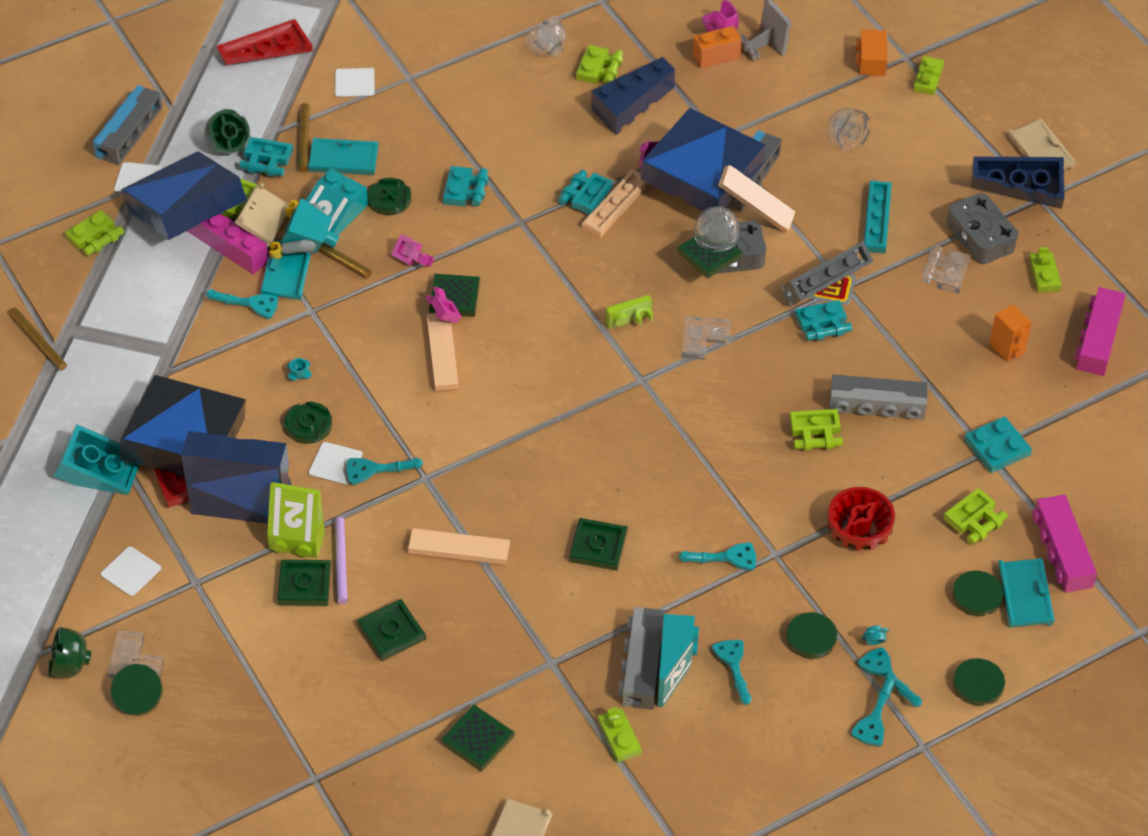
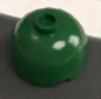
[204,109,250,154]
[48,627,91,679]

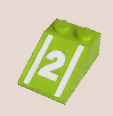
[267,482,325,558]

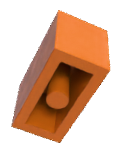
[693,26,742,68]
[855,29,888,76]
[989,304,1032,362]

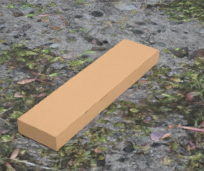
[718,165,795,232]
[582,169,649,238]
[427,313,459,391]
[408,528,510,565]

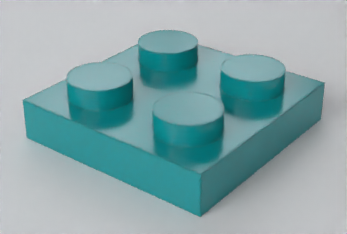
[964,416,1032,473]

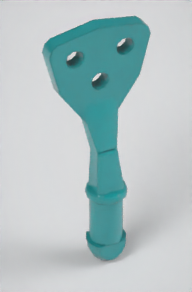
[206,289,278,319]
[346,458,423,485]
[678,542,756,571]
[712,640,752,705]
[858,647,922,708]
[851,673,897,747]

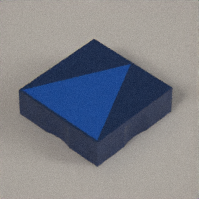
[641,107,766,218]
[121,151,247,240]
[181,431,292,524]

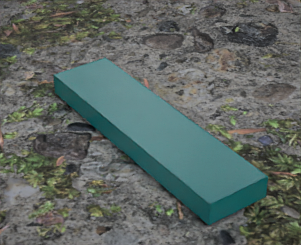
[864,180,892,254]

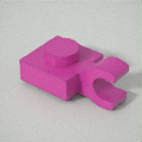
[391,234,435,266]
[426,286,462,323]

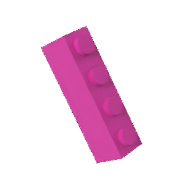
[187,214,268,275]
[1074,287,1126,376]
[1032,494,1097,593]

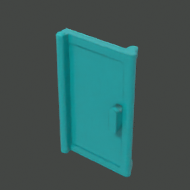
[307,138,379,175]
[260,239,312,300]
[998,558,1055,628]

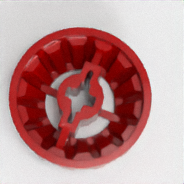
[827,487,895,551]

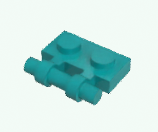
[240,137,293,177]
[443,166,489,207]
[558,170,613,215]
[795,300,852,341]

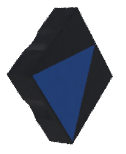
[120,375,246,477]

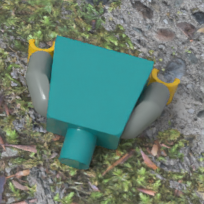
[269,198,339,260]

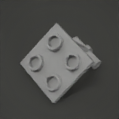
[740,0,791,60]

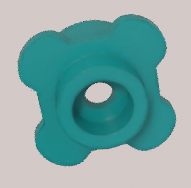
[287,358,312,381]
[861,625,889,645]

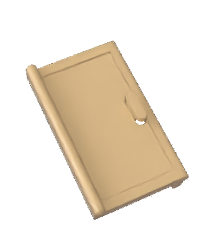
[1008,119,1077,170]
[235,183,289,247]
[492,799,553,836]

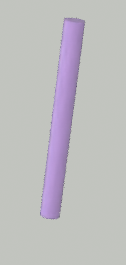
[334,517,348,604]

